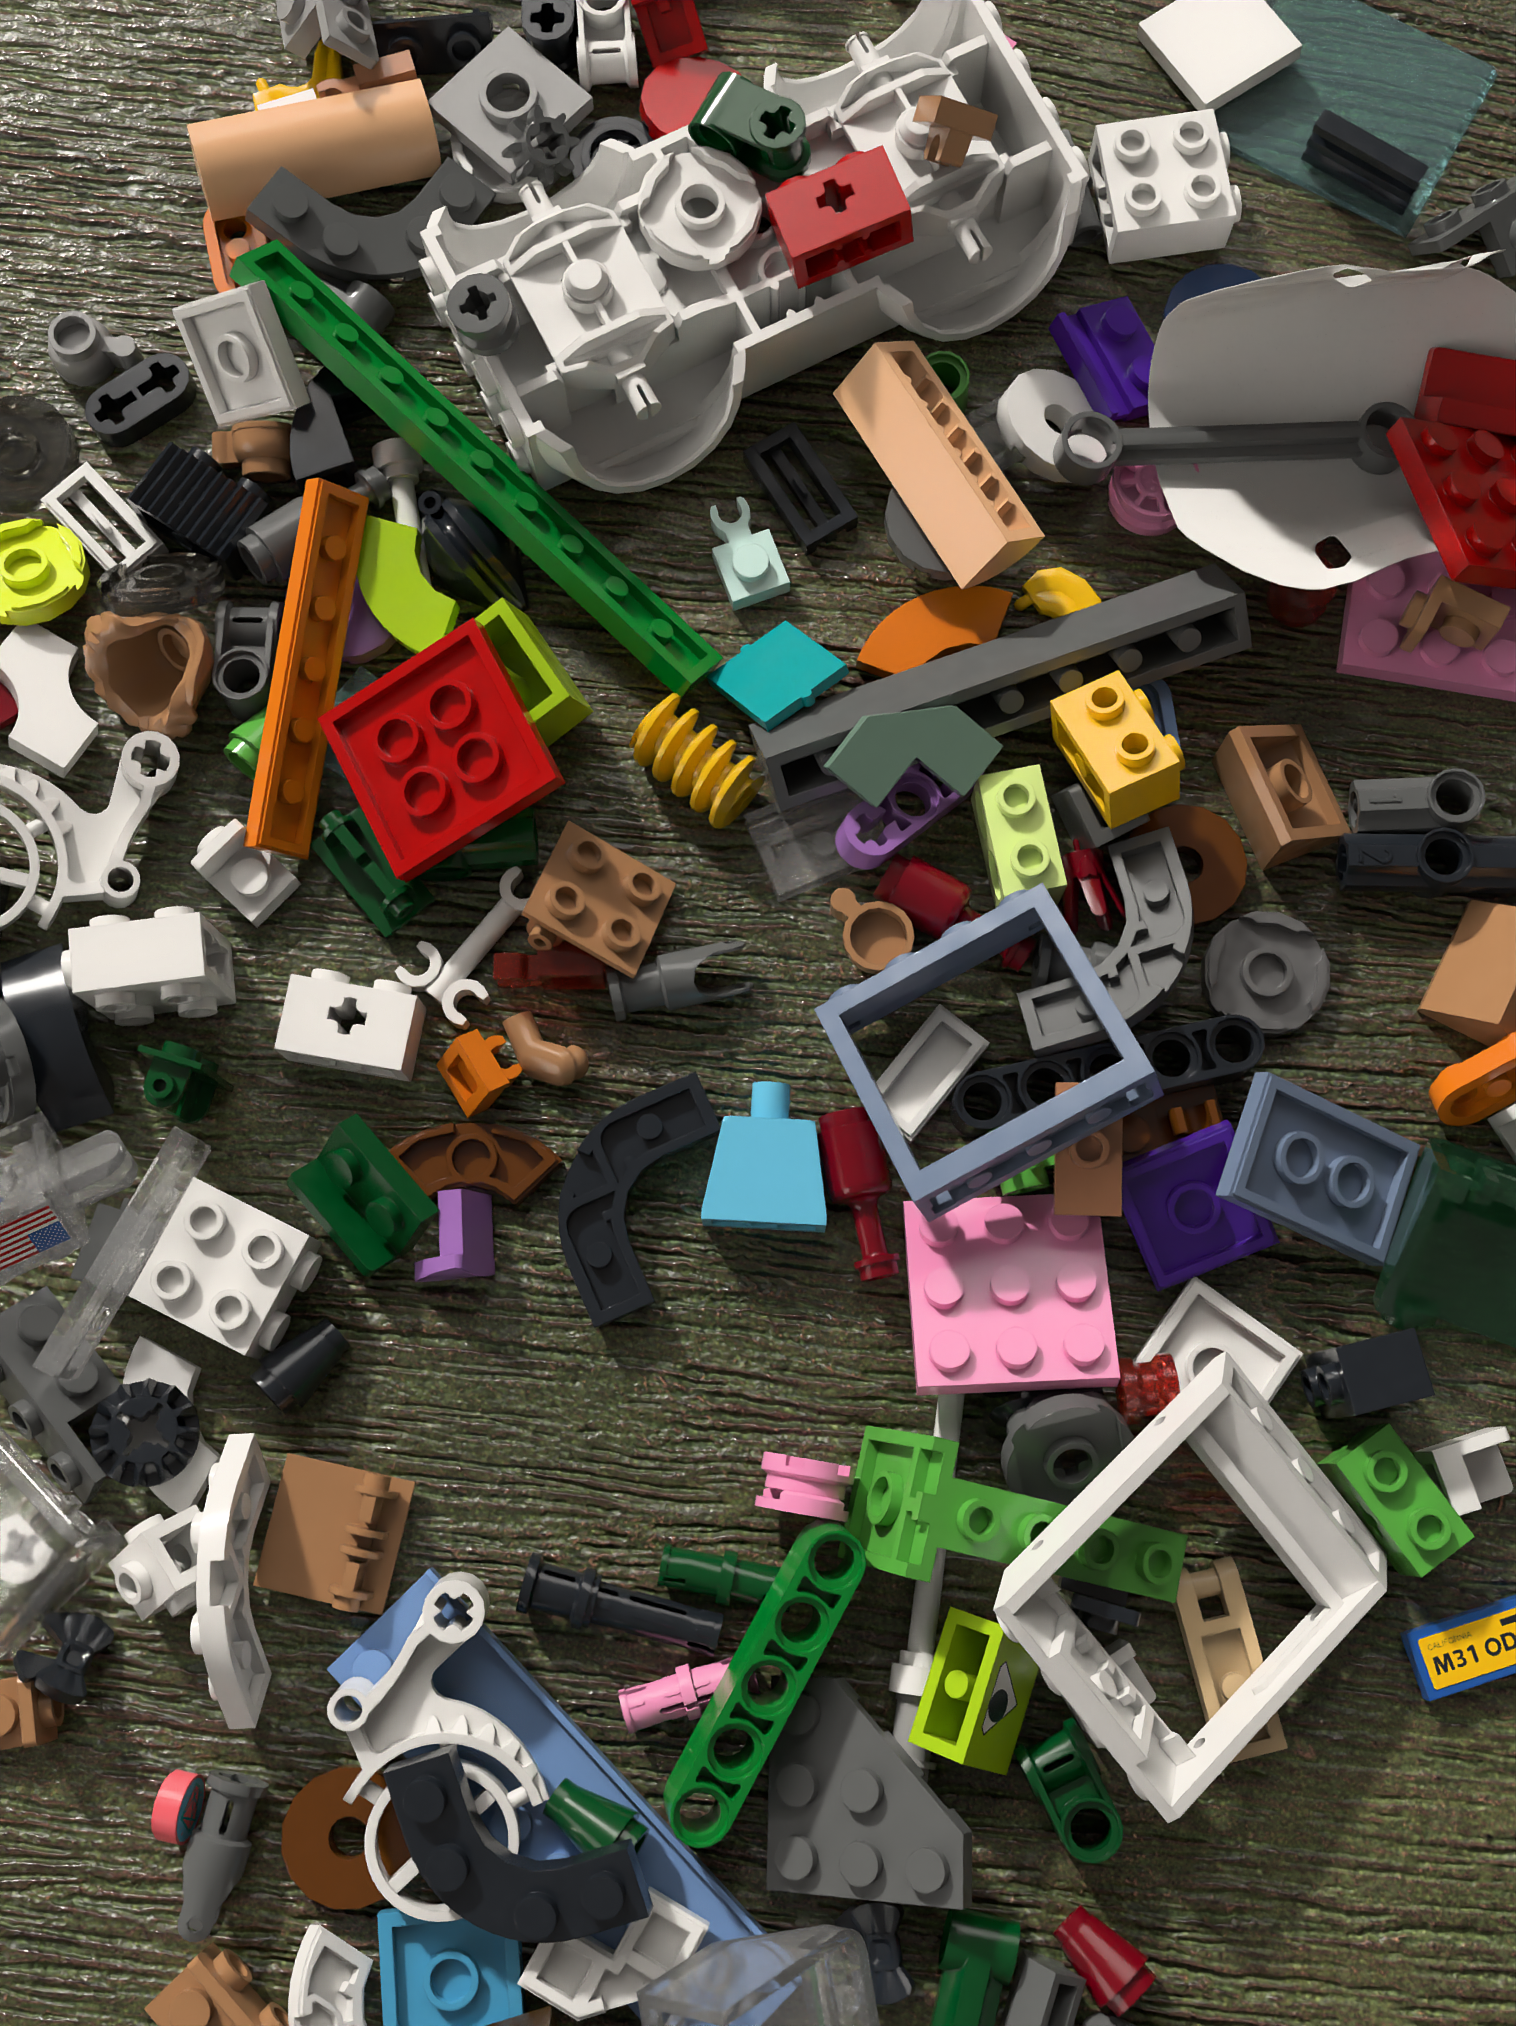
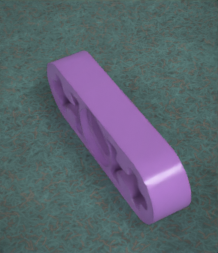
[835,763,984,870]

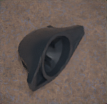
[418,490,529,612]

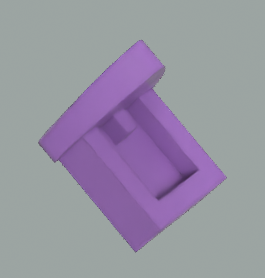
[414,1189,495,1282]

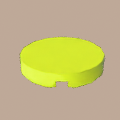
[0,518,91,626]

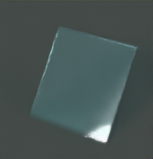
[1214,0,1498,238]

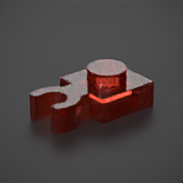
[493,941,606,990]

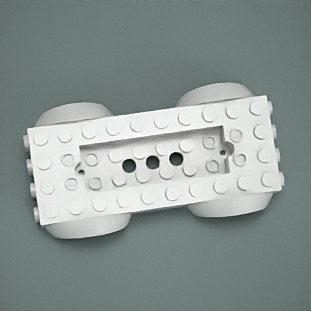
[418,0,1090,494]

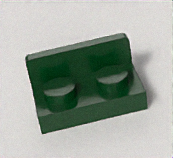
[287,1113,440,1277]

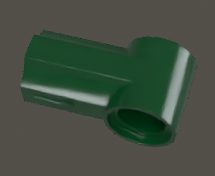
[417,808,539,882]
[929,1908,1021,2026]

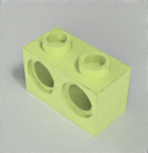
[971,764,1067,908]

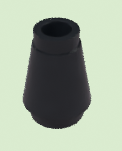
[250,1318,351,1415]

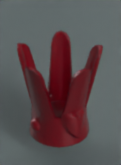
[1061,839,1126,935]

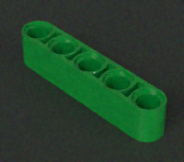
[663,1519,866,1848]

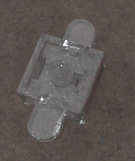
[0,1111,138,1287]

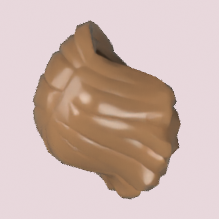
[82,608,214,740]

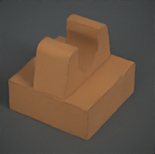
[912,95,998,168]

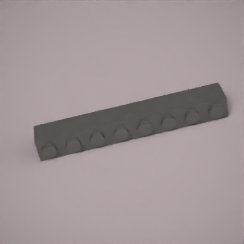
[748,563,1252,812]

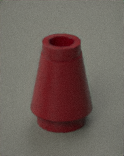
[1052,1904,1156,2017]

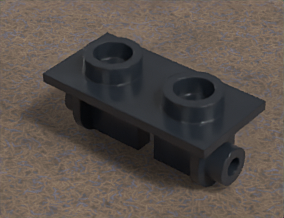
[372,8,494,75]

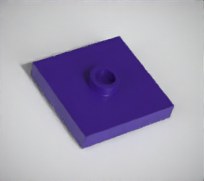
[1122,1120,1280,1292]

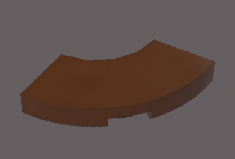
[389,1123,564,1207]

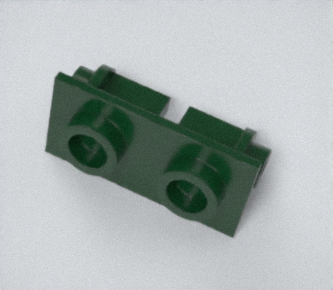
[310,807,436,939]
[137,1041,234,1124]

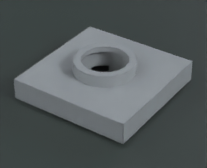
[428,26,594,186]

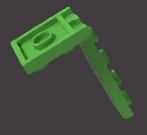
[837,1425,1188,1603]

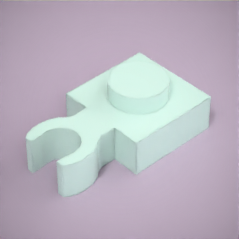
[710,496,790,611]

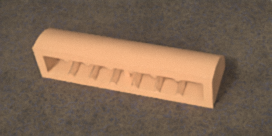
[187,78,442,222]
[833,341,1045,589]

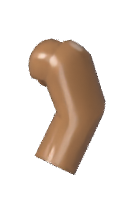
[503,1011,589,1086]

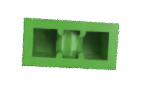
[1317,1423,1475,1578]

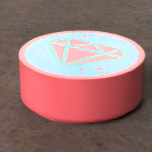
[151,1769,205,1845]

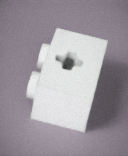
[274,969,427,1082]

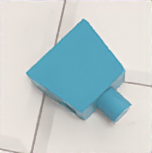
[701,1081,827,1233]

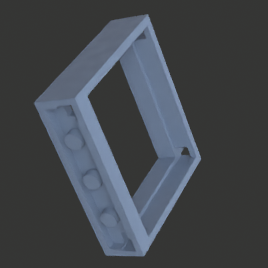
[814,882,1164,1222]

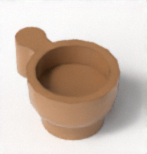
[212,420,292,483]
[830,888,914,974]

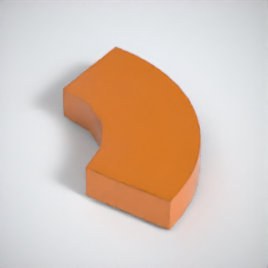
[856,586,1013,678]

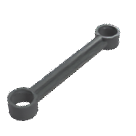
[1053,402,1415,486]

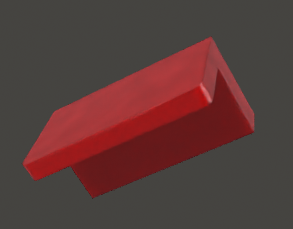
[1414,347,1516,437]

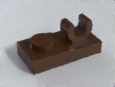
[1122,1084,1224,1162]

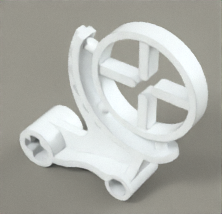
[0,731,180,931]
[327,1571,550,1922]

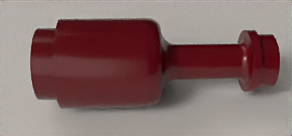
[872,853,1037,972]
[817,1107,900,1282]

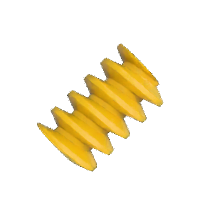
[629,693,765,829]

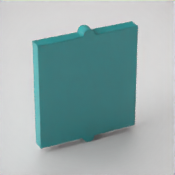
[706,620,849,732]

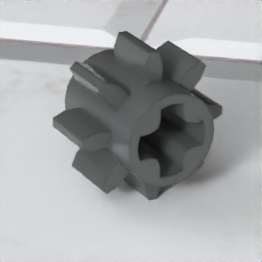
[501,105,580,189]

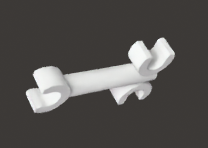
[395,866,529,1030]

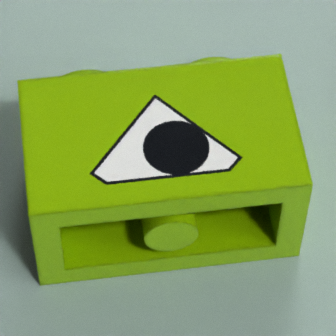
[908,1606,1039,1775]

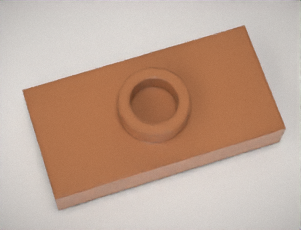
[1053,1082,1123,1217]

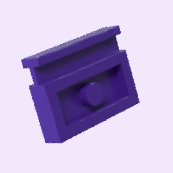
[1048,296,1155,422]

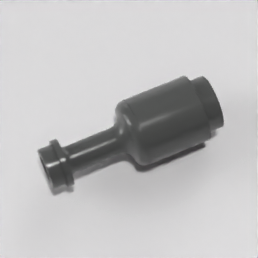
[237,466,393,585]

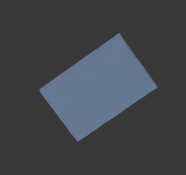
[1216,1072,1421,1267]

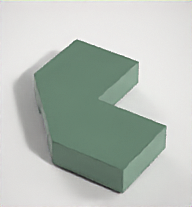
[823,705,1003,808]

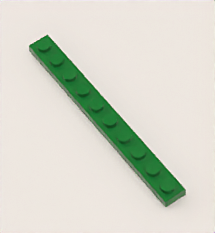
[229,239,723,698]

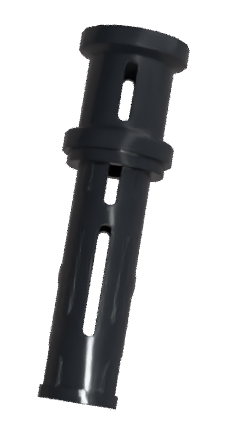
[516,1552,724,1658]

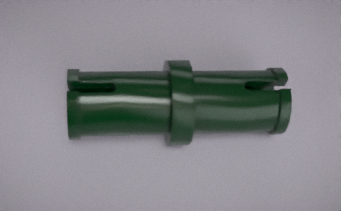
[657,1544,790,1612]

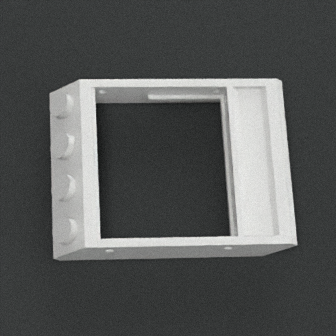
[993,1351,1387,1823]

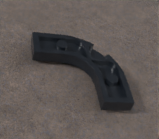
[558,1071,721,1330]
[383,1744,653,1943]

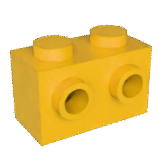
[1050,670,1185,829]

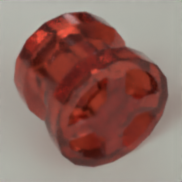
[1267,553,1338,628]
[1115,1353,1180,1425]

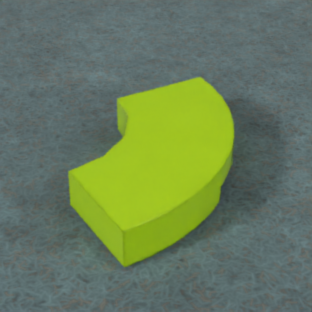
[356,515,460,654]

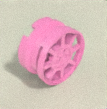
[1108,464,1199,536]
[755,1452,856,1522]

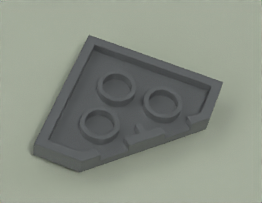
[766,1674,972,1910]

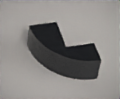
[290,366,376,496]
[1,943,114,1133]

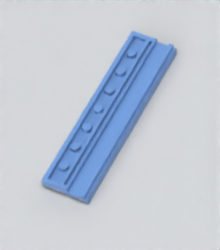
[327,1567,806,2026]

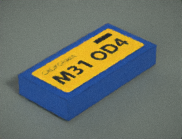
[1400,1594,1516,1701]

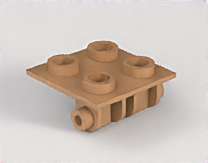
[521,820,676,979]
[253,1453,416,1615]

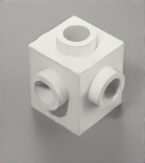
[108,1504,200,1622]

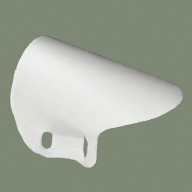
[1148,249,1516,590]

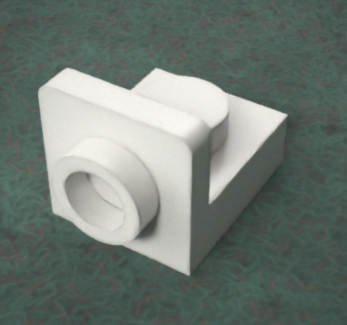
[191,819,301,928]

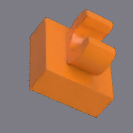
[436,1029,523,1118]

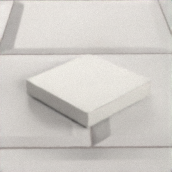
[1137,0,1302,111]
[172,280,311,427]
[1118,1277,1303,1413]

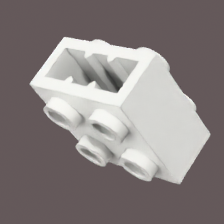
[1088,109,1242,264]
[61,906,236,1026]
[129,1177,323,1359]

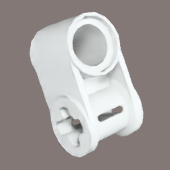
[576,0,639,92]

